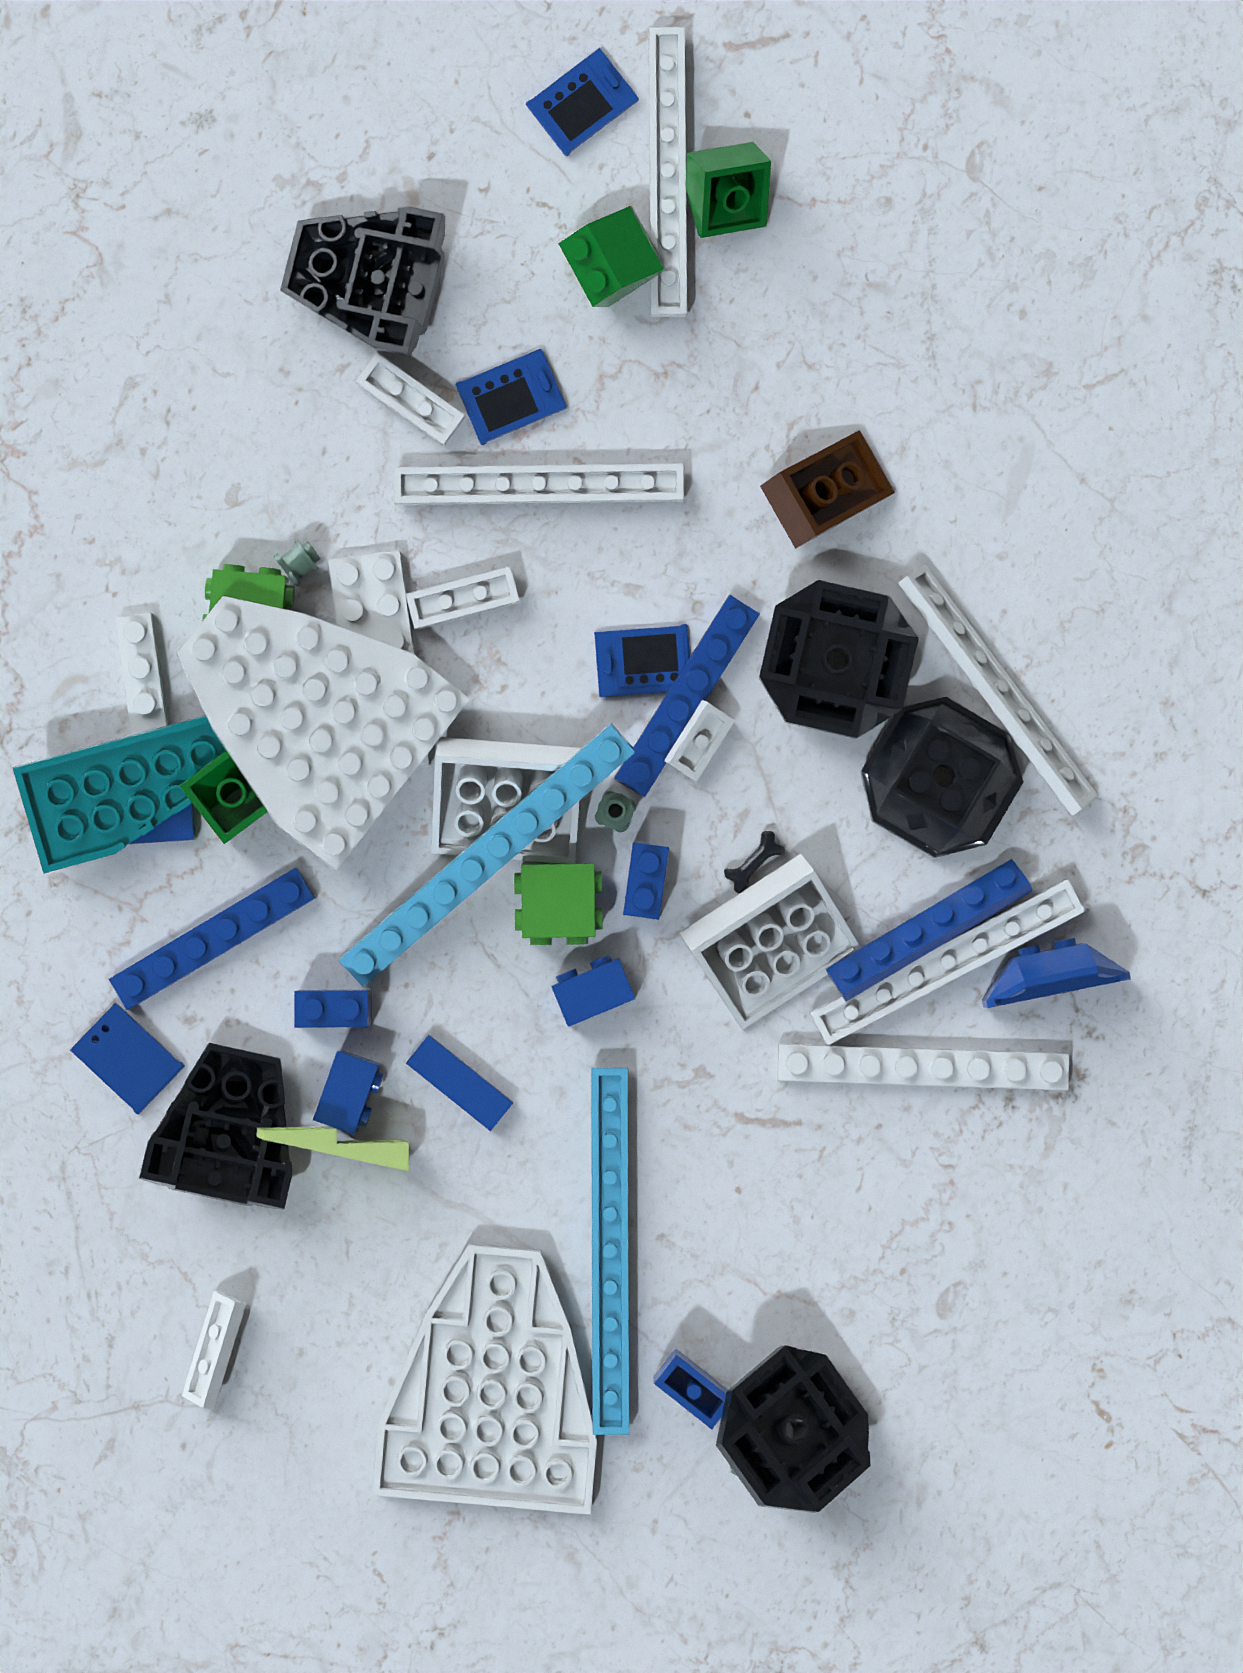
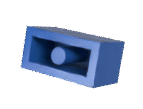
[623,842,669,920]
[551,955,635,1027]
[294,989,372,1028]
[313,1049,384,1135]
[653,1348,728,1429]

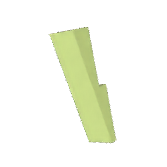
[257,1126,409,1171]

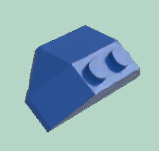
[982,938,1131,1008]

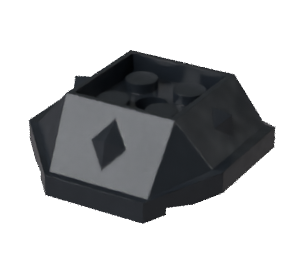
[759,580,919,739]
[860,697,1024,858]
[716,1345,871,1513]

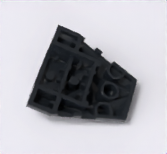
[280,206,445,357]
[139,1043,293,1210]

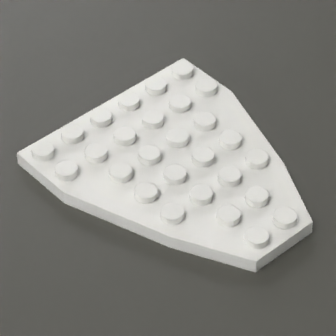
[177,596,470,871]
[372,1244,597,1515]

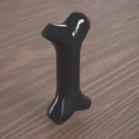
[724,831,785,893]

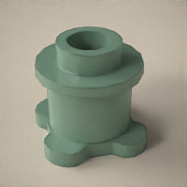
[274,540,321,586]
[595,791,636,833]

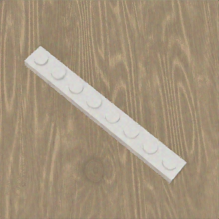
[649,27,687,317]
[394,463,684,505]
[898,564,1098,816]
[810,879,1085,1046]
[777,1044,1069,1090]

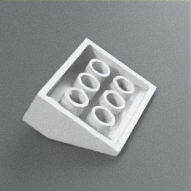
[431,737,581,864]
[679,854,861,1030]

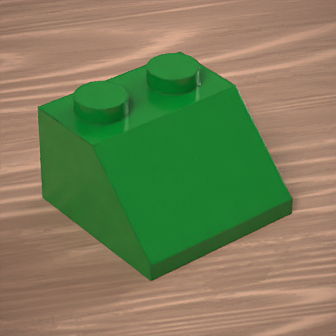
[685,142,771,238]
[558,206,666,307]
[180,750,267,844]

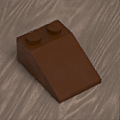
[760,430,895,549]

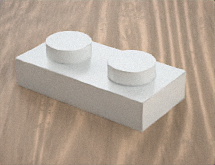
[664,700,735,782]

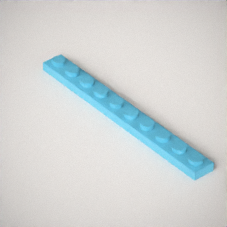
[339,723,636,987]
[591,1068,629,1435]

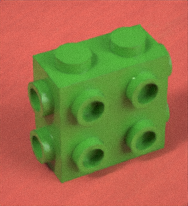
[202,564,295,621]
[514,864,603,945]

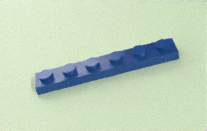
[614,594,760,797]
[826,859,1033,1002]
[108,868,316,1010]

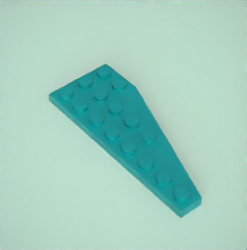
[13,715,226,874]

